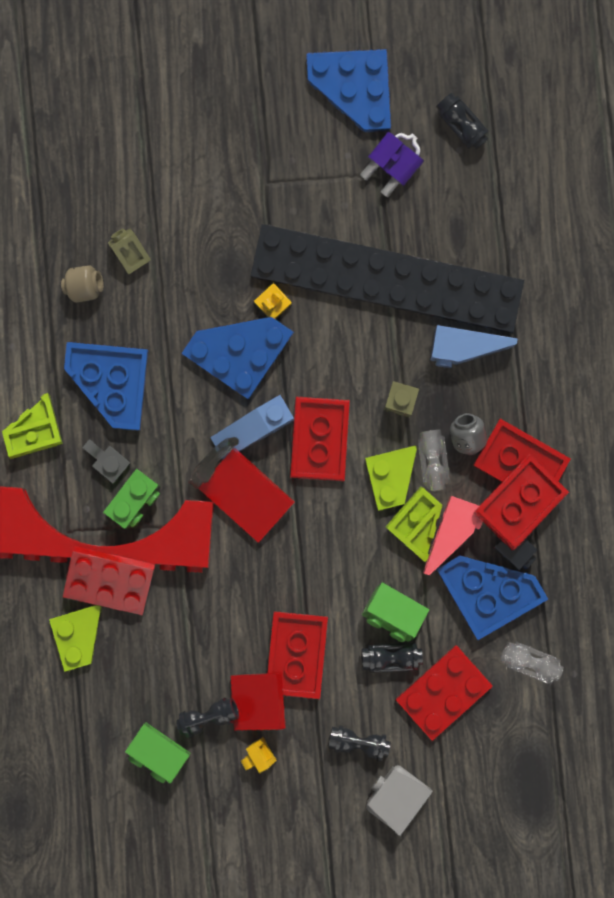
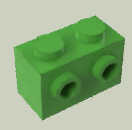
[103,469,161,530]
[361,582,429,642]
[125,722,191,783]

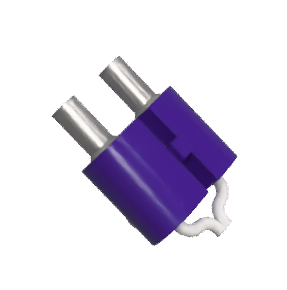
[360,132,424,198]

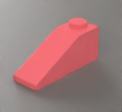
[423,496,482,575]

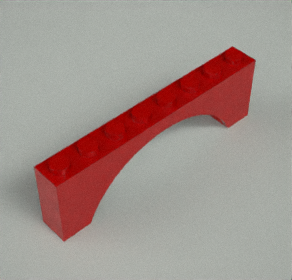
[0,486,214,573]

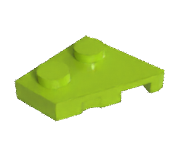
[2,393,63,459]
[365,446,417,511]
[385,487,442,562]
[49,605,102,672]

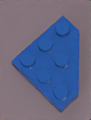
[307,49,391,132]
[181,317,294,399]
[64,342,148,431]
[436,556,548,640]

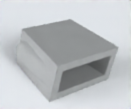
[366,765,433,836]

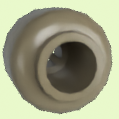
[61,265,104,302]

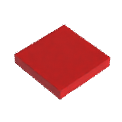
[230,673,285,730]

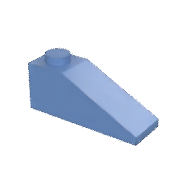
[430,325,517,368]
[210,395,294,459]

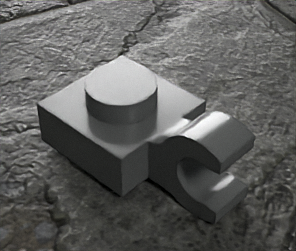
[82,439,131,484]

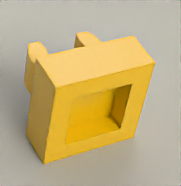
[254,283,292,319]
[241,737,277,773]

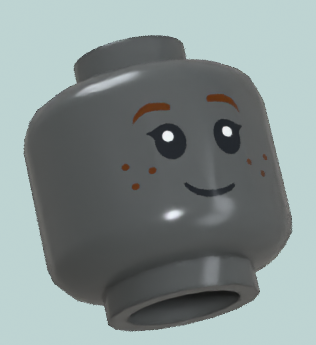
[450,413,487,455]

